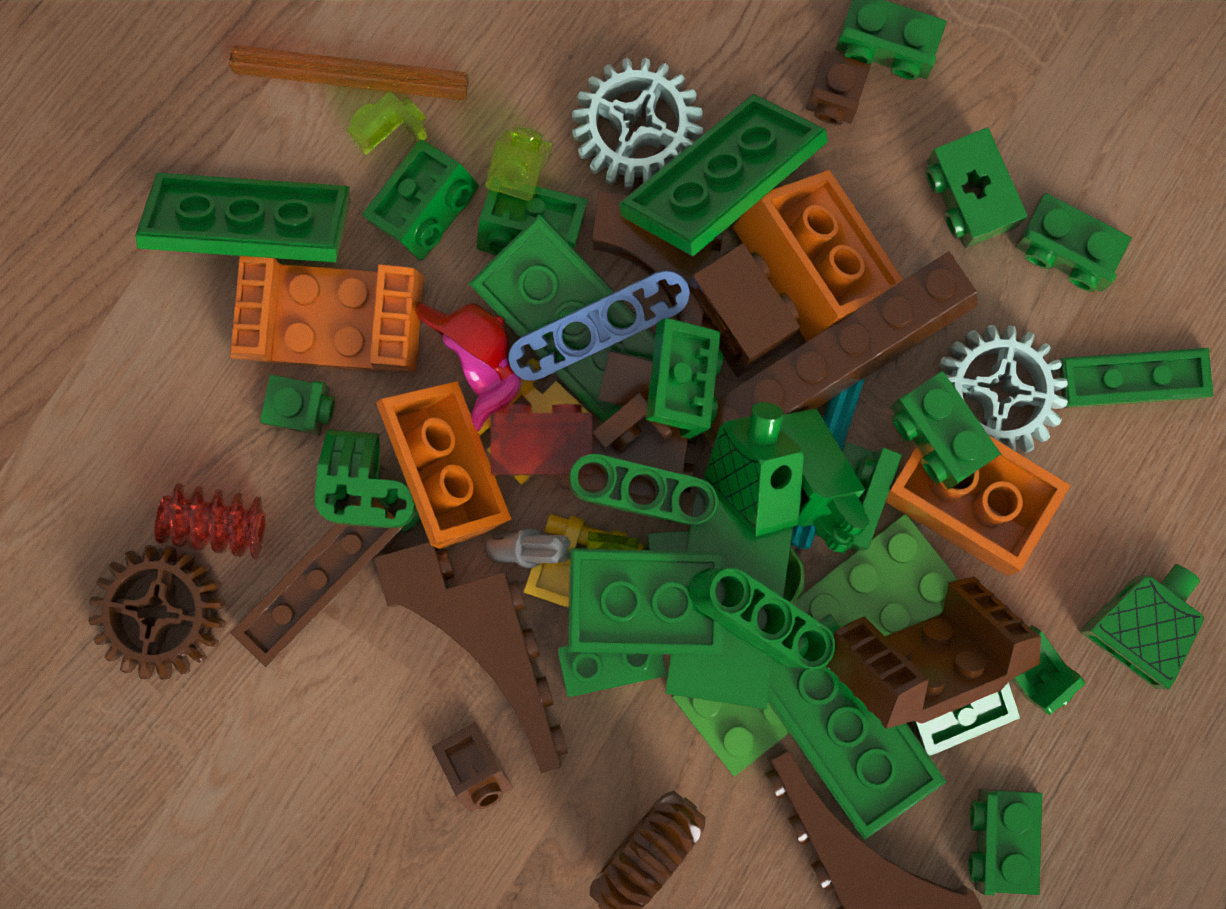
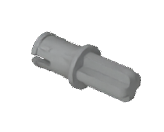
[486,528,571,568]

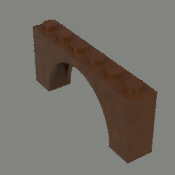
[561,192,723,501]

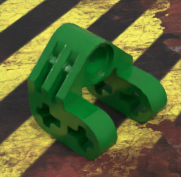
[315,429,421,533]

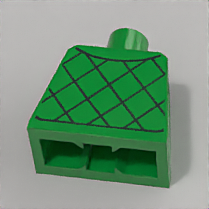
[703,402,804,537]
[1080,564,1204,690]

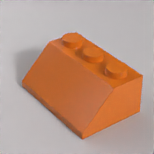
[733,170,903,342]
[376,381,512,549]
[885,435,1071,577]

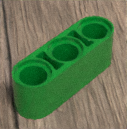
[568,454,718,525]
[690,568,835,669]

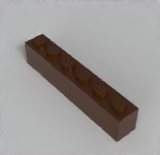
[703,251,978,447]

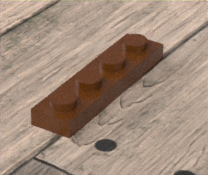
[230,499,405,667]

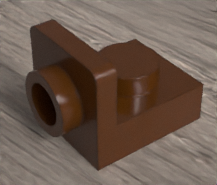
[806,50,871,125]
[592,393,672,452]
[432,722,513,811]

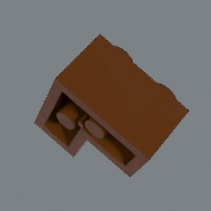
[689,243,800,378]

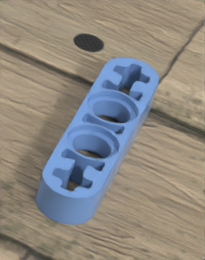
[509,269,690,381]

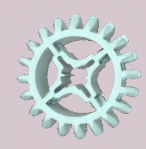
[572,57,703,190]
[939,325,1068,453]

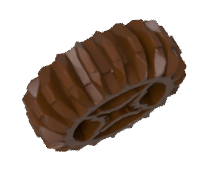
[88,545,226,680]
[589,791,706,909]

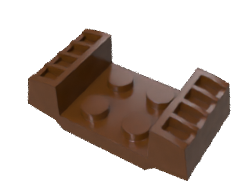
[826,577,1041,729]

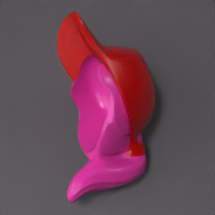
[415,302,521,432]

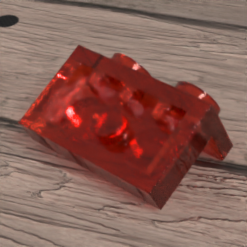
[491,404,593,476]

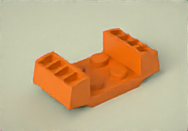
[230,256,425,373]

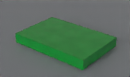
[568,548,725,656]

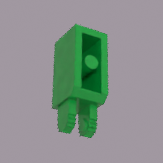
[780,409,870,554]

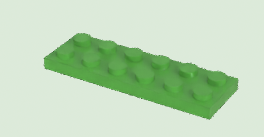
[672,514,958,777]

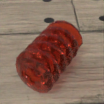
[154,482,266,560]

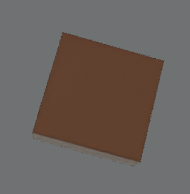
[598,349,653,406]

